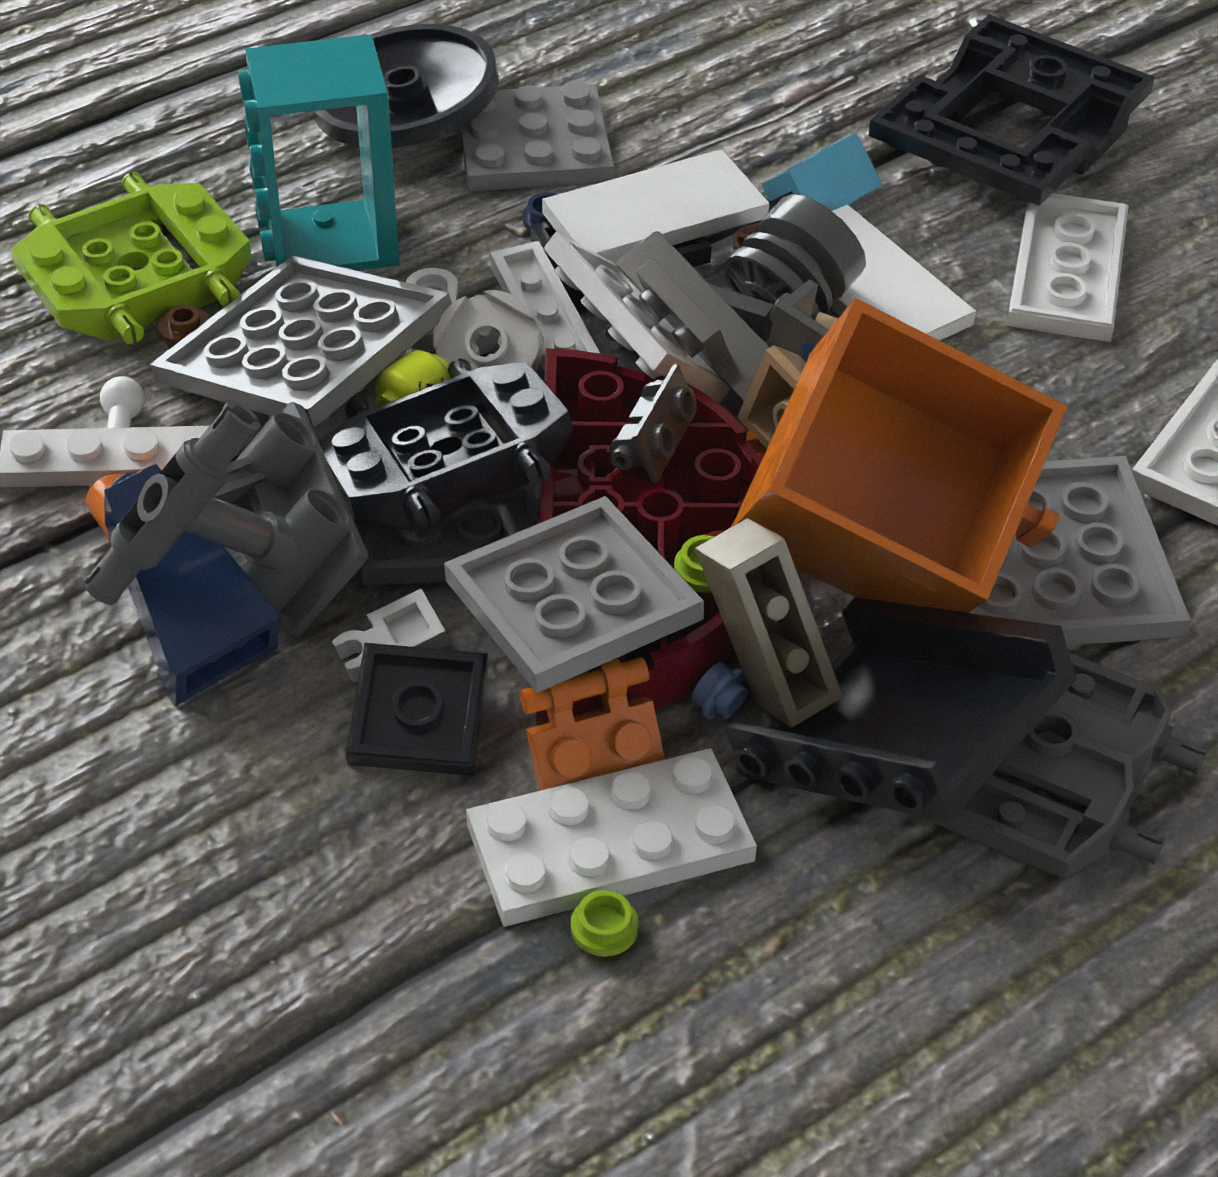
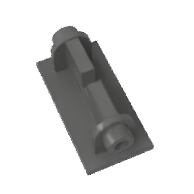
[609,364,698,483]

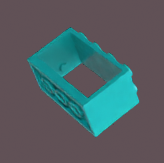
[238,34,400,271]

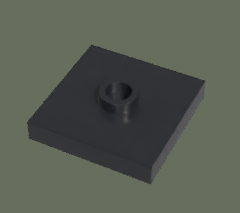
[345,643,489,776]

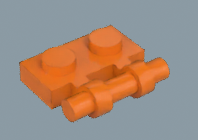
[519,657,665,791]

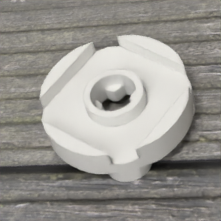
[433,290,544,372]

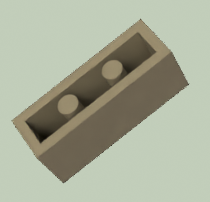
[695,518,843,728]

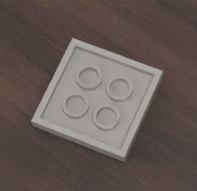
[460,83,614,192]
[444,496,704,693]

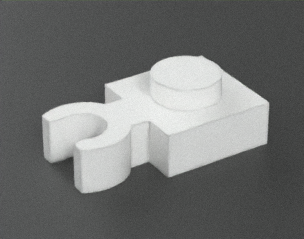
[332,589,450,682]

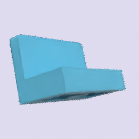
[761,132,881,211]

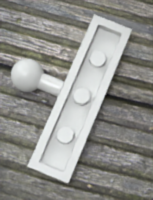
[476,241,600,372]
[0,376,209,488]

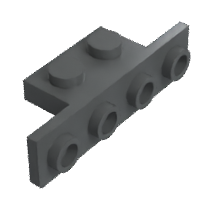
[615,231,769,402]

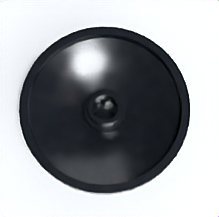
[312,24,499,148]

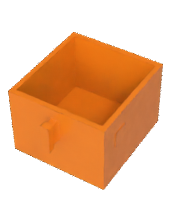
[730,298,1068,613]

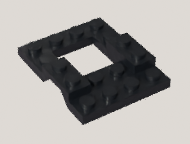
[868,14,1155,206]

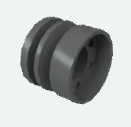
[723,194,866,320]

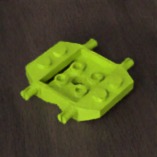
[11,172,252,344]

